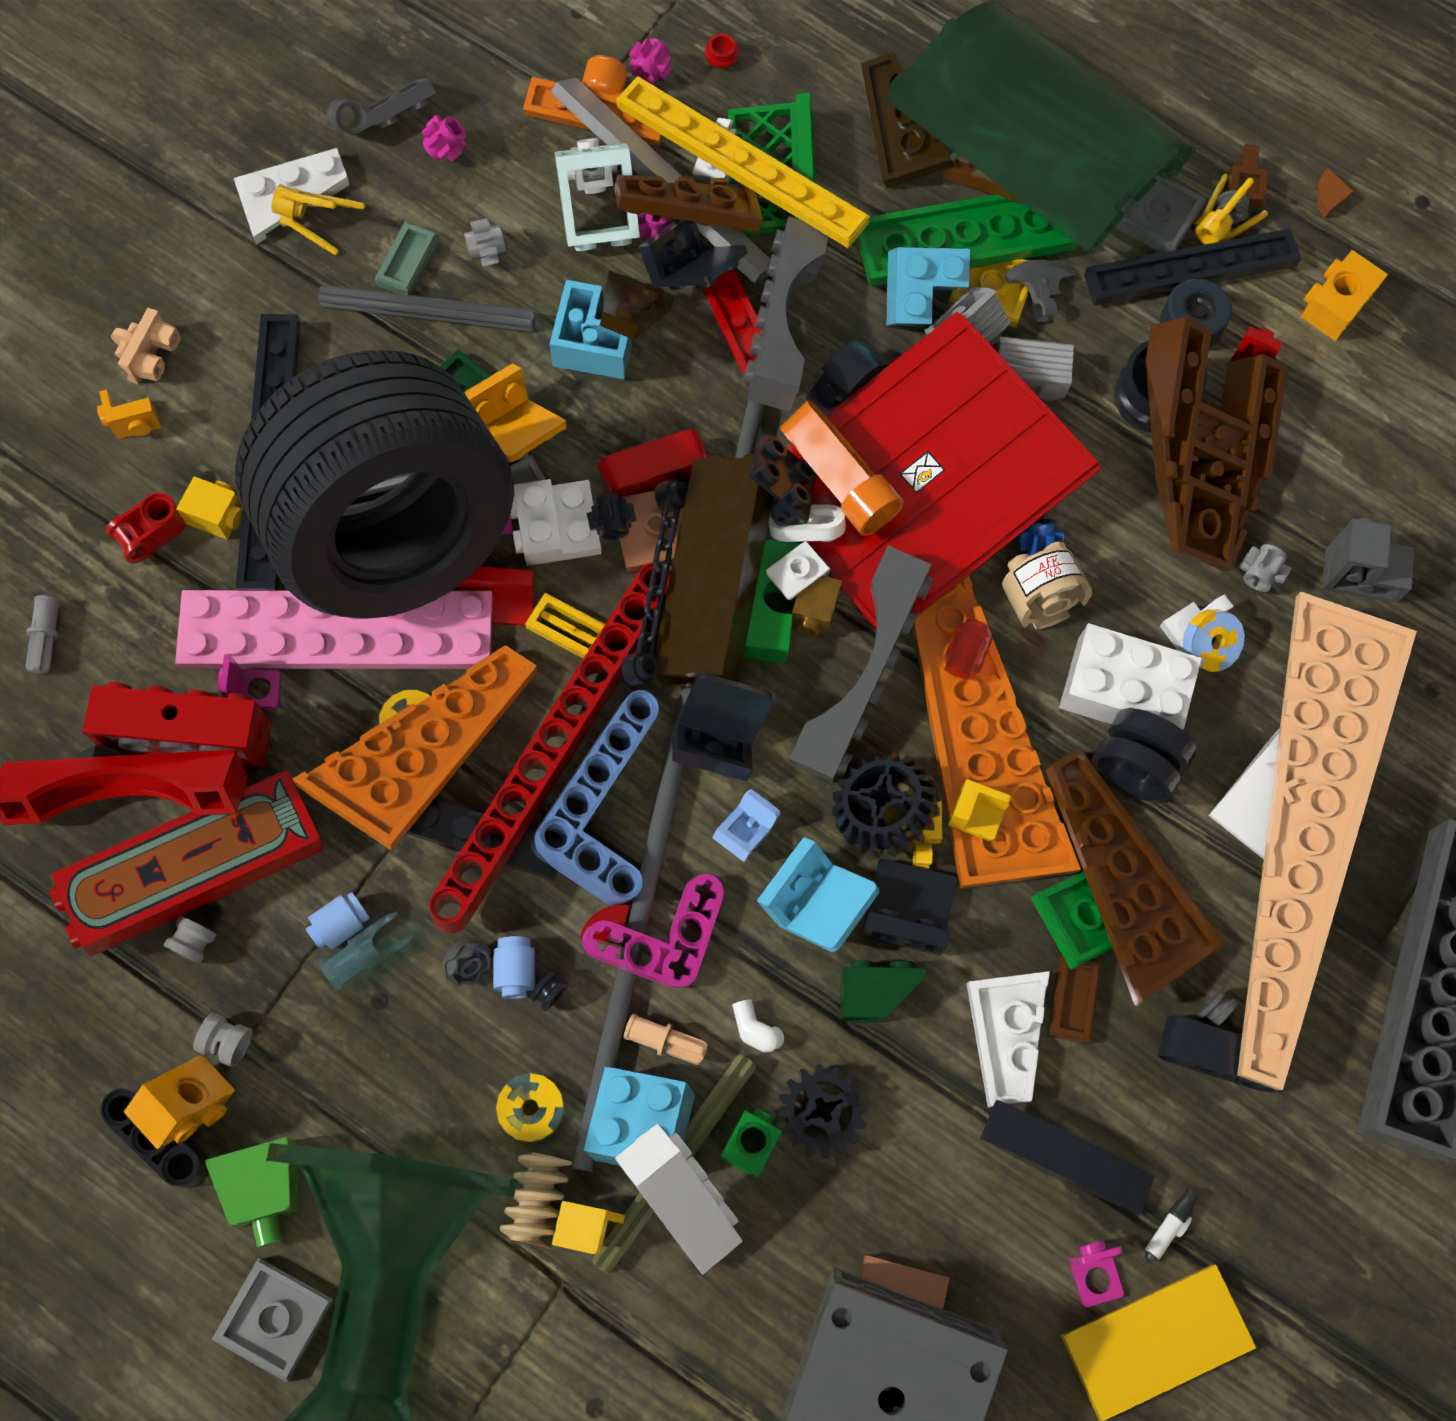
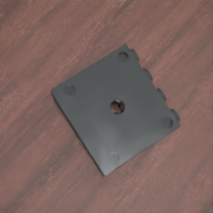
[780,1266,1008,1421]

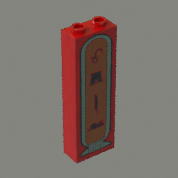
[49,770,324,957]

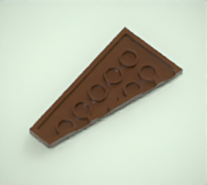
[1045,748,1224,1006]

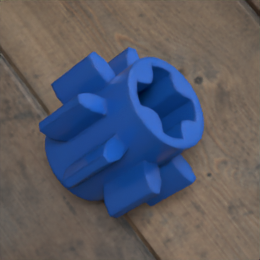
[1016,517,1064,556]

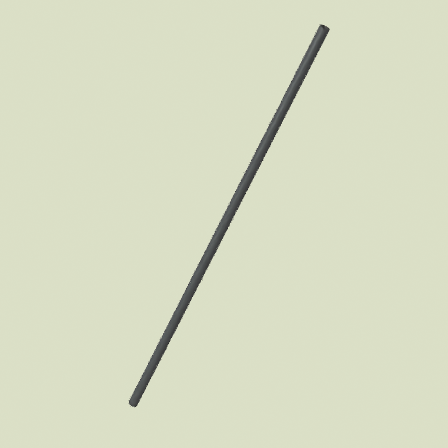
[571,298,790,1172]

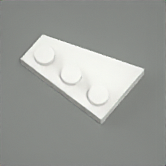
[234,148,349,245]
[967,971,1050,1108]

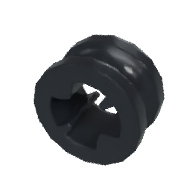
[529,970,569,1012]

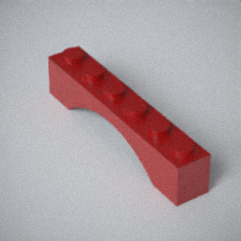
[0,749,248,825]

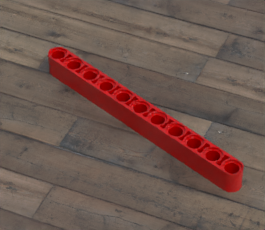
[429,562,671,934]

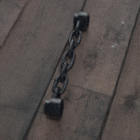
[621,479,688,686]

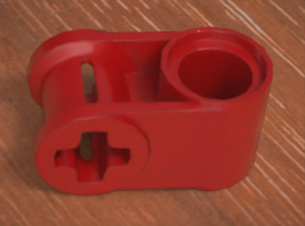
[105,492,186,564]

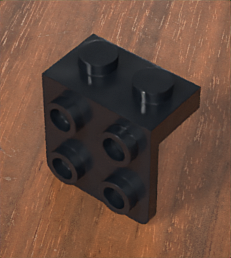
[638,219,748,291]
[672,673,773,781]

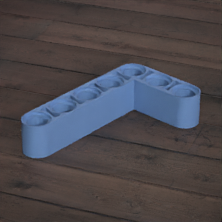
[531,690,659,906]

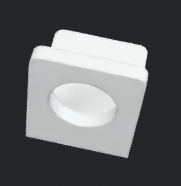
[766,541,830,600]

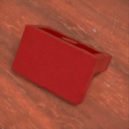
[457,566,536,627]

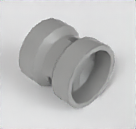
[193,1012,253,1068]

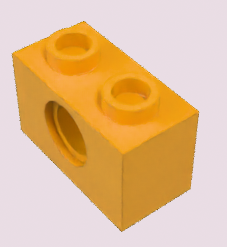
[1300,250,1388,341]
[124,1054,235,1150]

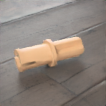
[624,1013,708,1065]

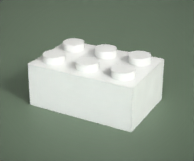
[1059,623,1202,730]

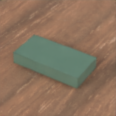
[374,221,439,295]

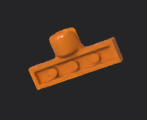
[523,55,663,147]

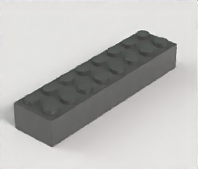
[1356,819,1456,1163]

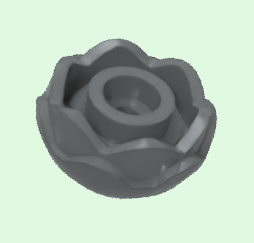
[442,939,491,986]

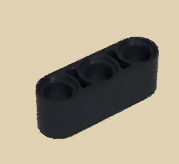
[1158,1015,1276,1093]
[100,1088,209,1188]

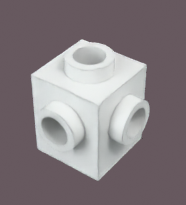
[567,138,618,194]

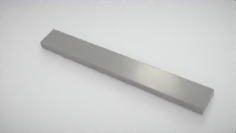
[551,78,770,283]

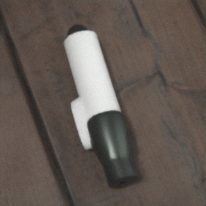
[1145,1188,1199,1263]

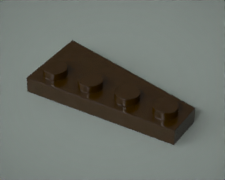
[861,52,955,188]

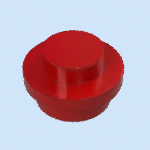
[705,33,739,69]

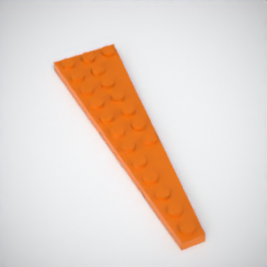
[912,576,1081,889]

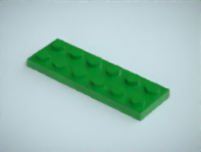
[856,194,1079,287]

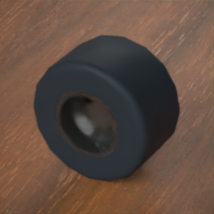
[1160,279,1232,348]

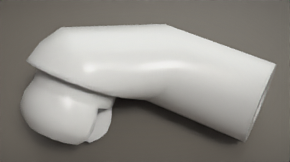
[732,999,784,1052]

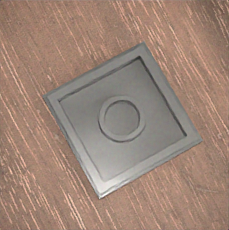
[211,1258,335,1382]

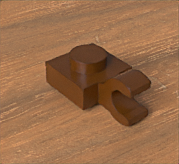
[1227,144,1268,208]

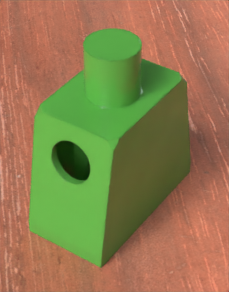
[205,1137,299,1248]

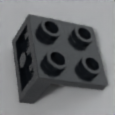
[861,859,957,956]

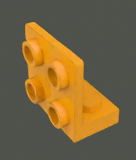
[465,363,567,462]

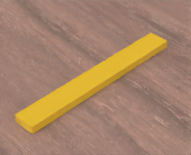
[616,76,870,248]

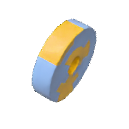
[1183,609,1245,672]

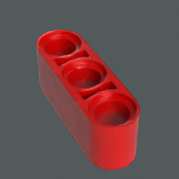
[597,429,709,497]

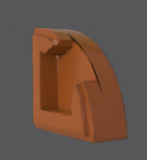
[1316,168,1353,217]

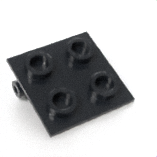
[749,428,816,526]

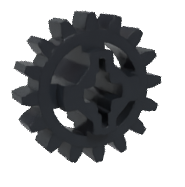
[776,1064,869,1159]

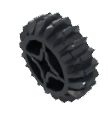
[832,751,940,858]

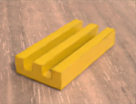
[525,592,605,658]

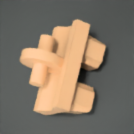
[111,308,181,385]

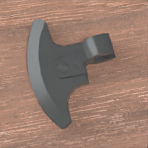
[1004,259,1075,322]

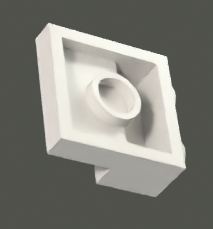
[510,479,601,566]

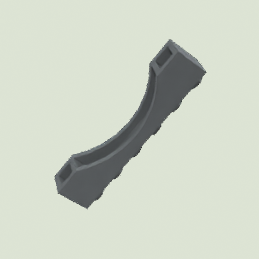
[743,216,828,412]
[789,546,934,783]

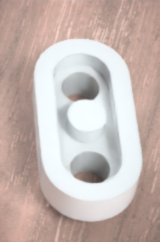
[768,504,846,542]

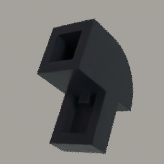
[805,340,890,415]

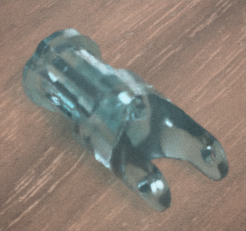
[316,911,414,992]

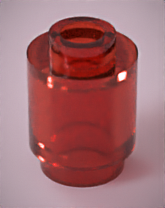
[944,619,993,680]

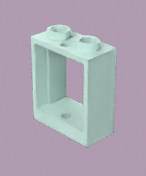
[554,143,640,251]

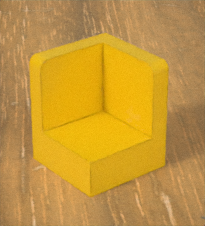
[948,779,1012,841]
[552,1201,625,1255]

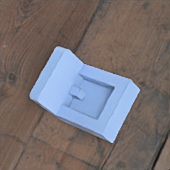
[712,789,781,862]

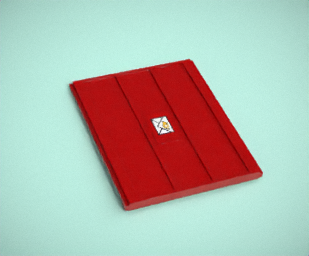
[772,311,1102,630]

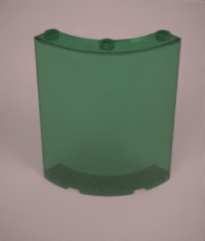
[885,1,1198,255]

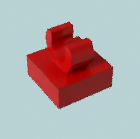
[1230,326,1283,361]

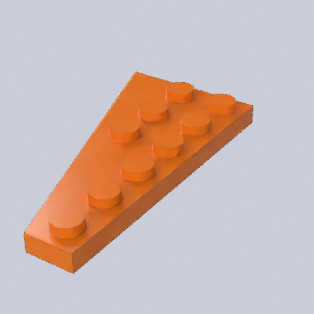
[293,645,537,851]

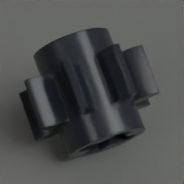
[586,493,637,540]

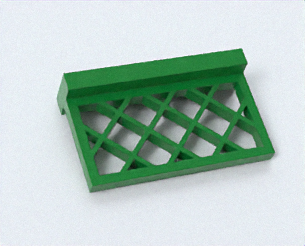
[728,93,816,235]

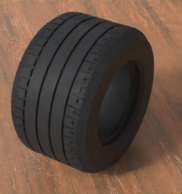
[235,350,514,619]

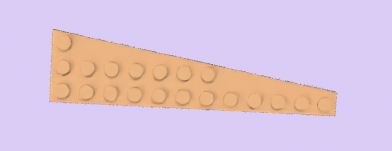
[1237,592,1417,1090]

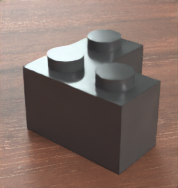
[1322,518,1414,603]

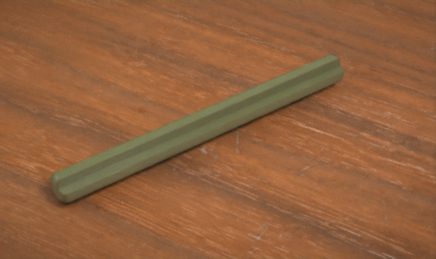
[592,1054,756,1274]

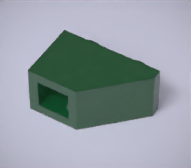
[840,960,926,1023]

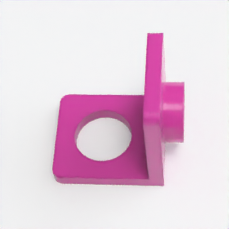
[218,654,281,709]
[1068,1240,1124,1307]

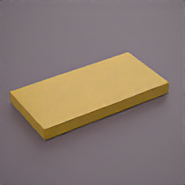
[1060,1265,1256,1421]

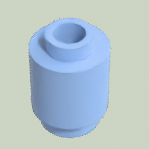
[306,892,370,951]
[493,936,535,999]

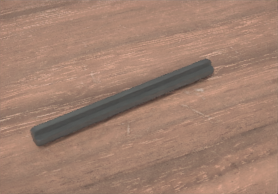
[318,285,535,332]

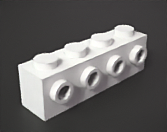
[615,1124,742,1275]

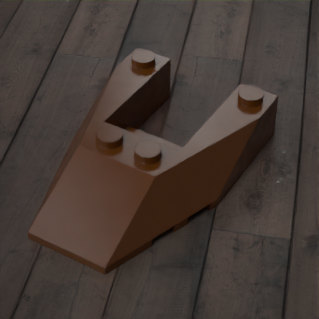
[1146,316,1288,571]

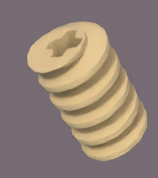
[500,1152,573,1249]

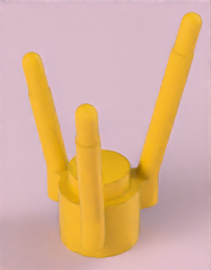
[1194,173,1268,245]
[271,184,366,255]

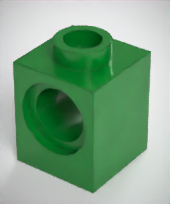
[720,1109,782,1180]

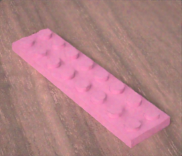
[175,590,493,669]

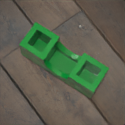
[743,539,800,664]

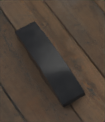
[980,1100,1155,1216]

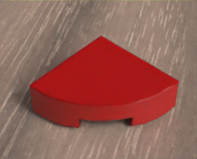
[580,905,630,947]

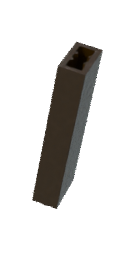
[654,454,773,688]

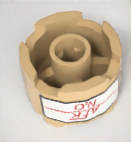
[1002,541,1092,630]

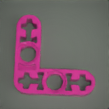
[582,874,724,989]

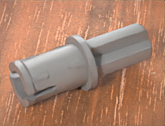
[25,595,60,674]

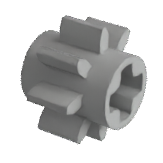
[463,218,506,267]
[1239,544,1292,592]

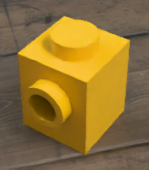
[176,476,243,540]

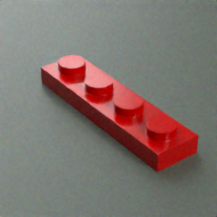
[702,269,761,388]

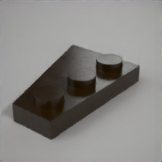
[600,270,674,340]

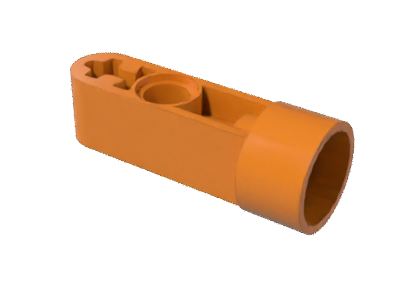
[780,400,904,536]

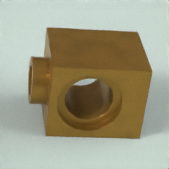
[791,576,842,636]

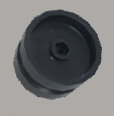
[1114,340,1208,433]
[1091,708,1197,804]

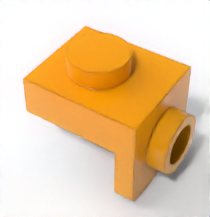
[97,389,162,440]

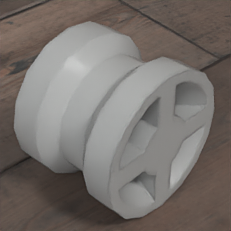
[163,916,217,964]

